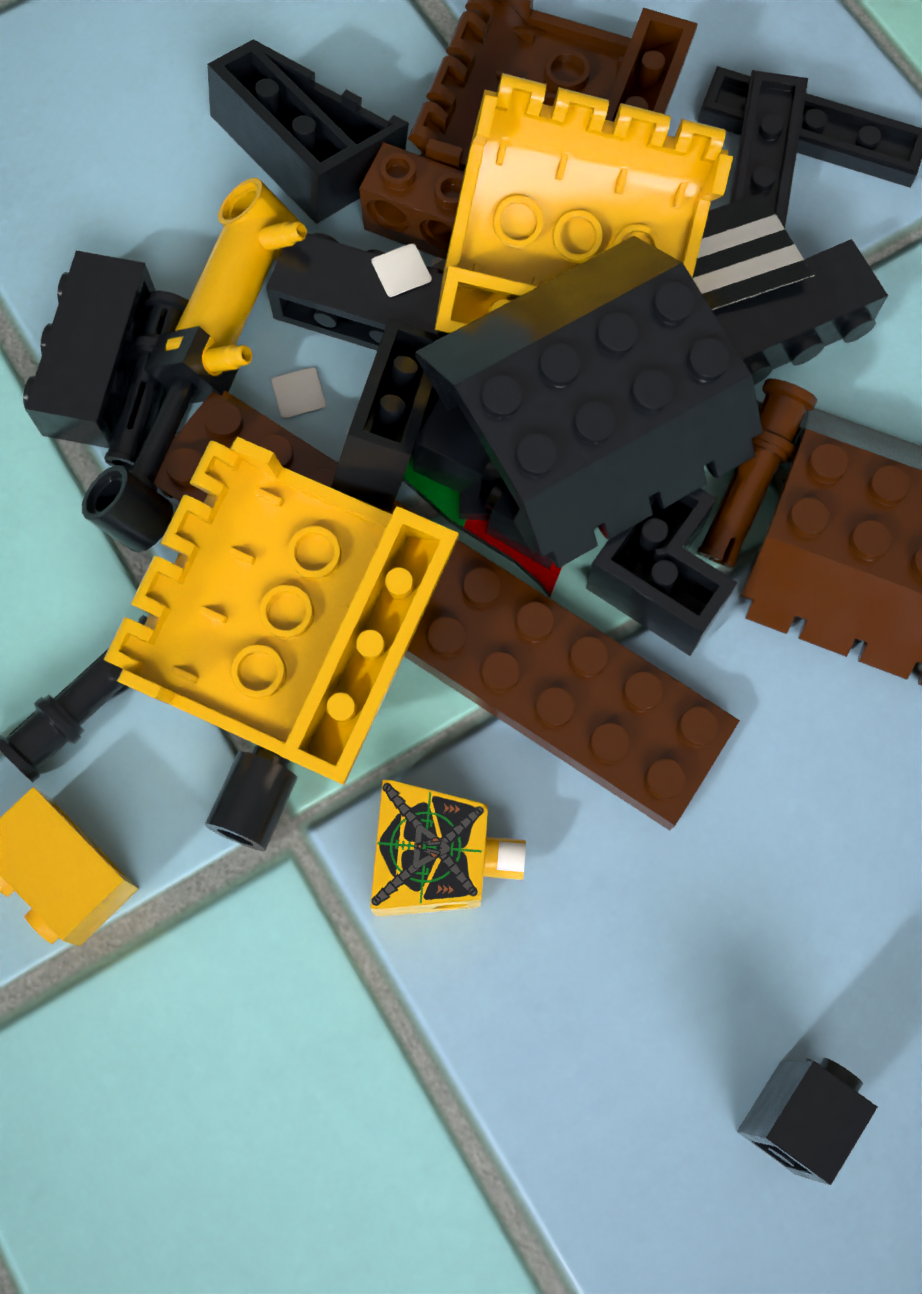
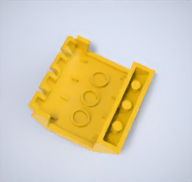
[435,73,733,333]
[103,437,459,785]

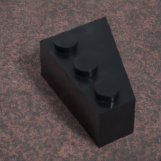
[207,39,409,224]

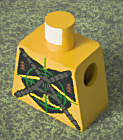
[370,780,526,916]

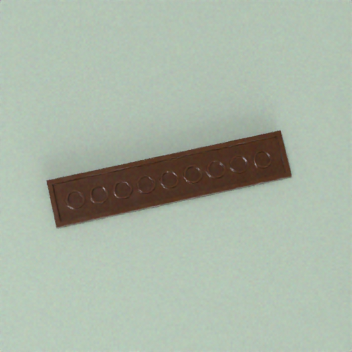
[154,390,740,831]

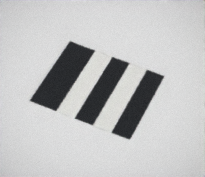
[692,193,814,310]

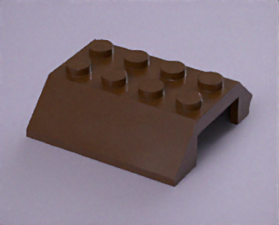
[408,0,698,172]
[739,408,922,686]

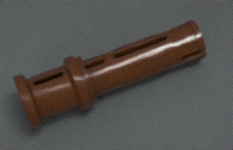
[697,378,817,568]

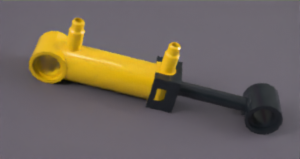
[82,178,307,553]

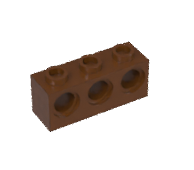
[359,142,465,260]

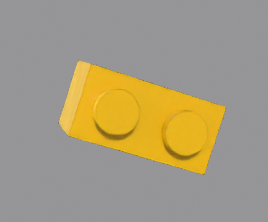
[0,787,139,946]

